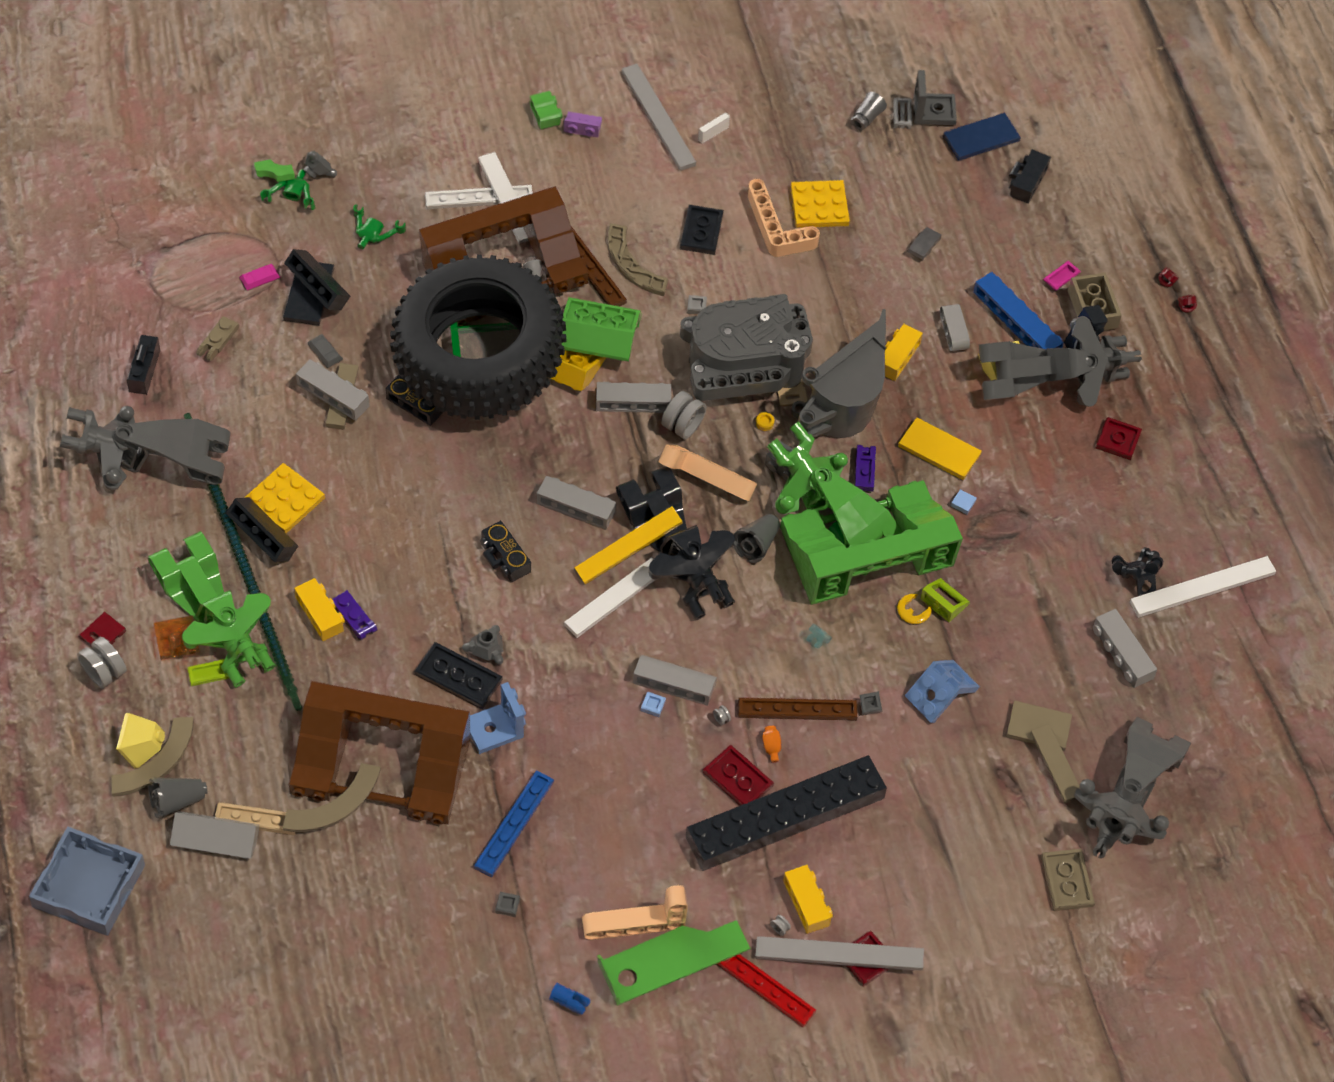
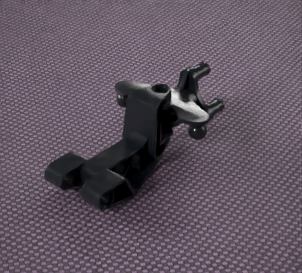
[616,466,735,620]

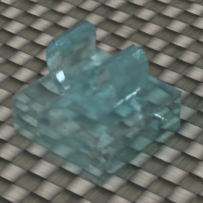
[807,623,832,648]

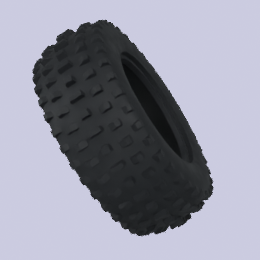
[390,254,567,420]

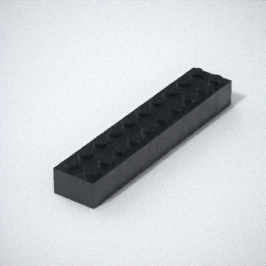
[685,755,887,871]

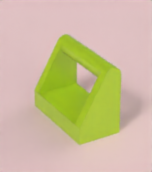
[920,578,970,623]

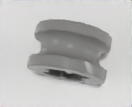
[713,705,731,726]
[770,915,791,936]

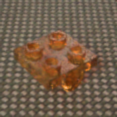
[154,615,200,660]

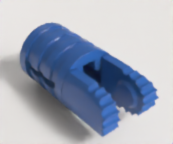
[549,982,591,1015]

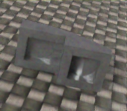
[908,227,942,260]

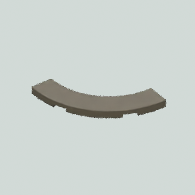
[608,223,668,296]
[112,717,194,797]
[283,763,381,832]

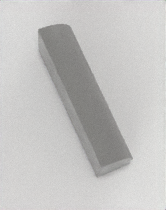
[633,655,717,706]
[170,811,260,859]

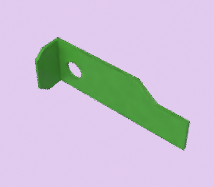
[597,920,750,1006]

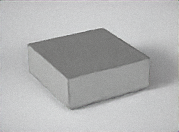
[687,295,707,314]

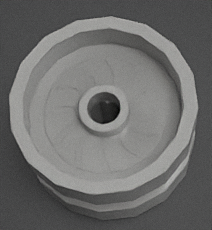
[661,391,707,439]
[77,637,127,689]

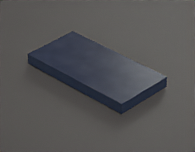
[943,113,1021,161]

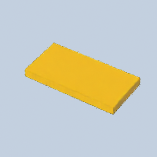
[898,417,982,480]

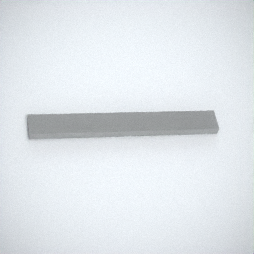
[621,64,696,171]
[756,936,924,971]

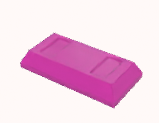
[1043,261,1081,291]
[239,264,280,291]

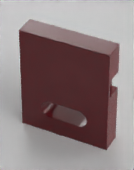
[79,611,126,646]

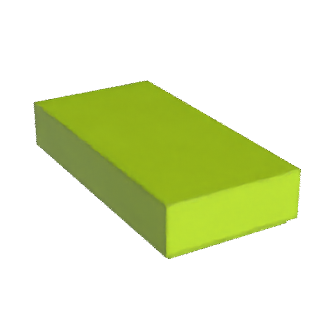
[187,659,229,687]

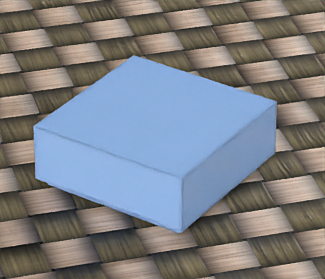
[951,489,977,514]
[641,692,666,717]

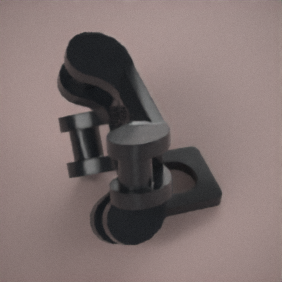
[1111,547,1164,596]

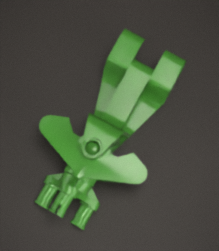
[767,421,902,575]
[148,531,276,687]

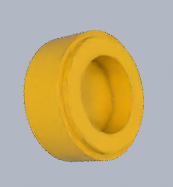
[756,412,775,431]

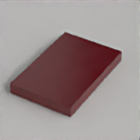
[703,744,774,805]

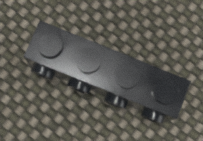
[284,249,351,311]
[226,497,298,562]

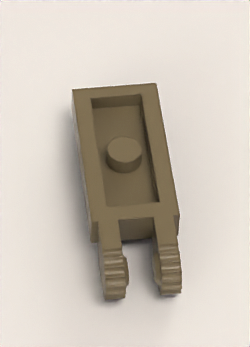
[196,316,239,361]

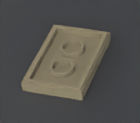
[1006,700,1072,751]
[1041,848,1095,911]

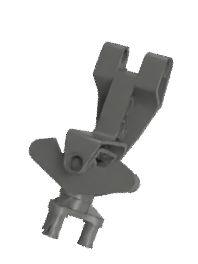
[978,316,1142,407]
[60,406,231,490]
[1074,717,1191,858]

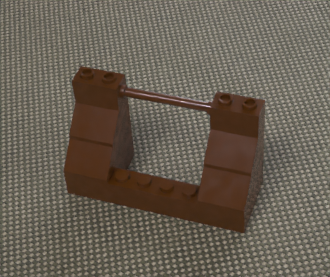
[419,186,588,326]
[288,681,470,825]

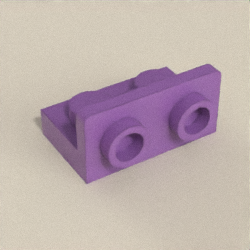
[564,112,602,138]

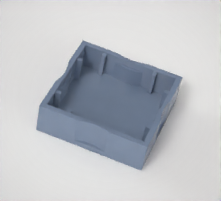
[29,827,145,936]

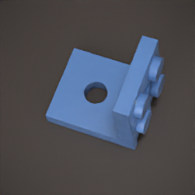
[905,660,980,723]
[470,682,526,754]

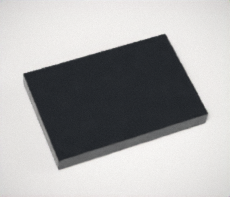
[680,204,724,255]

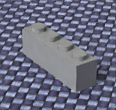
[296,359,370,421]
[596,382,671,413]
[537,476,616,530]
[1093,609,1157,688]

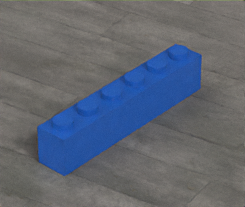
[973,272,1064,349]

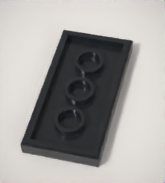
[283,262,334,326]
[414,642,503,710]

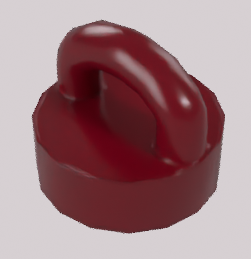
[1158,267,1179,287]
[1178,295,1197,313]

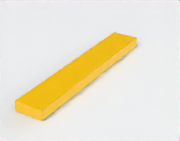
[574,506,683,585]

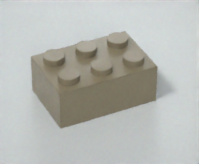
[1068,272,1122,330]

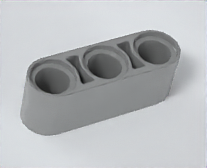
[940,304,970,351]

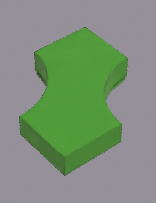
[254,159,295,182]

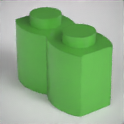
[530,91,563,129]

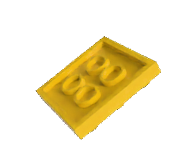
[791,180,850,228]
[244,463,325,534]

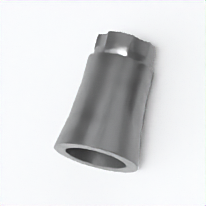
[851,92,887,131]

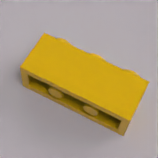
[885,324,923,381]
[294,578,345,641]
[783,865,833,934]

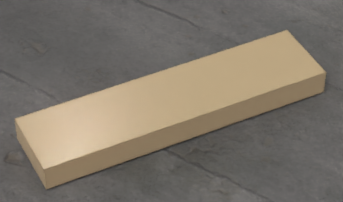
[215,802,296,835]

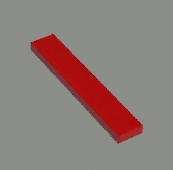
[717,954,816,1028]

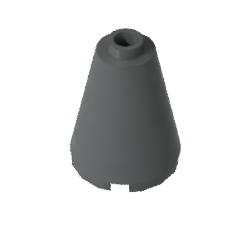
[733,514,780,563]
[148,777,208,819]

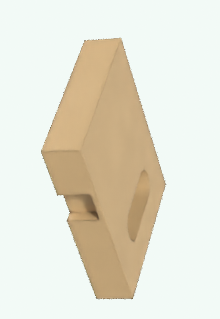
[777,380,807,406]

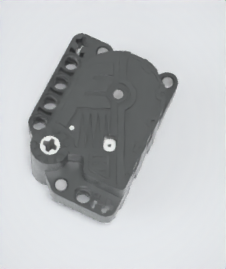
[680,294,813,401]

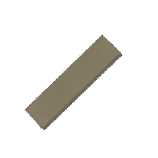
[326,363,359,429]
[1031,724,1079,803]

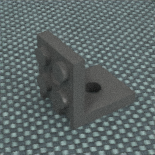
[913,70,957,125]

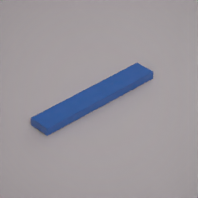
[474,770,554,877]

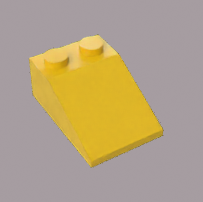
[551,350,606,391]

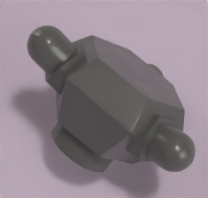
[303,151,337,178]
[462,625,504,665]

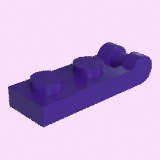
[855,445,876,492]
[332,590,378,640]

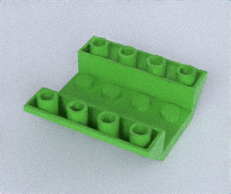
[562,297,642,362]

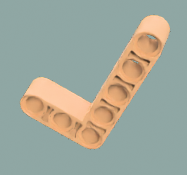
[748,179,820,257]
[658,444,757,501]
[582,885,688,940]

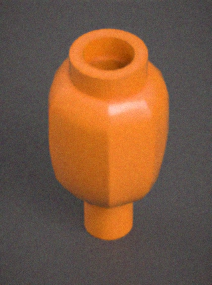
[762,726,782,763]

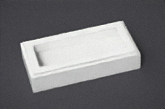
[698,113,730,144]

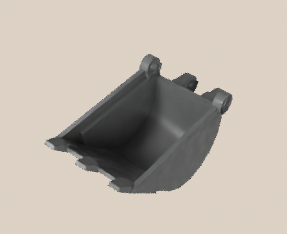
[791,309,886,442]

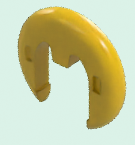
[897,594,932,624]

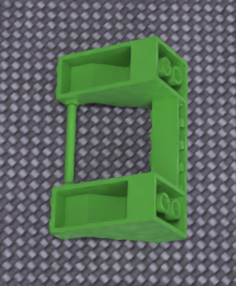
[780,480,963,605]

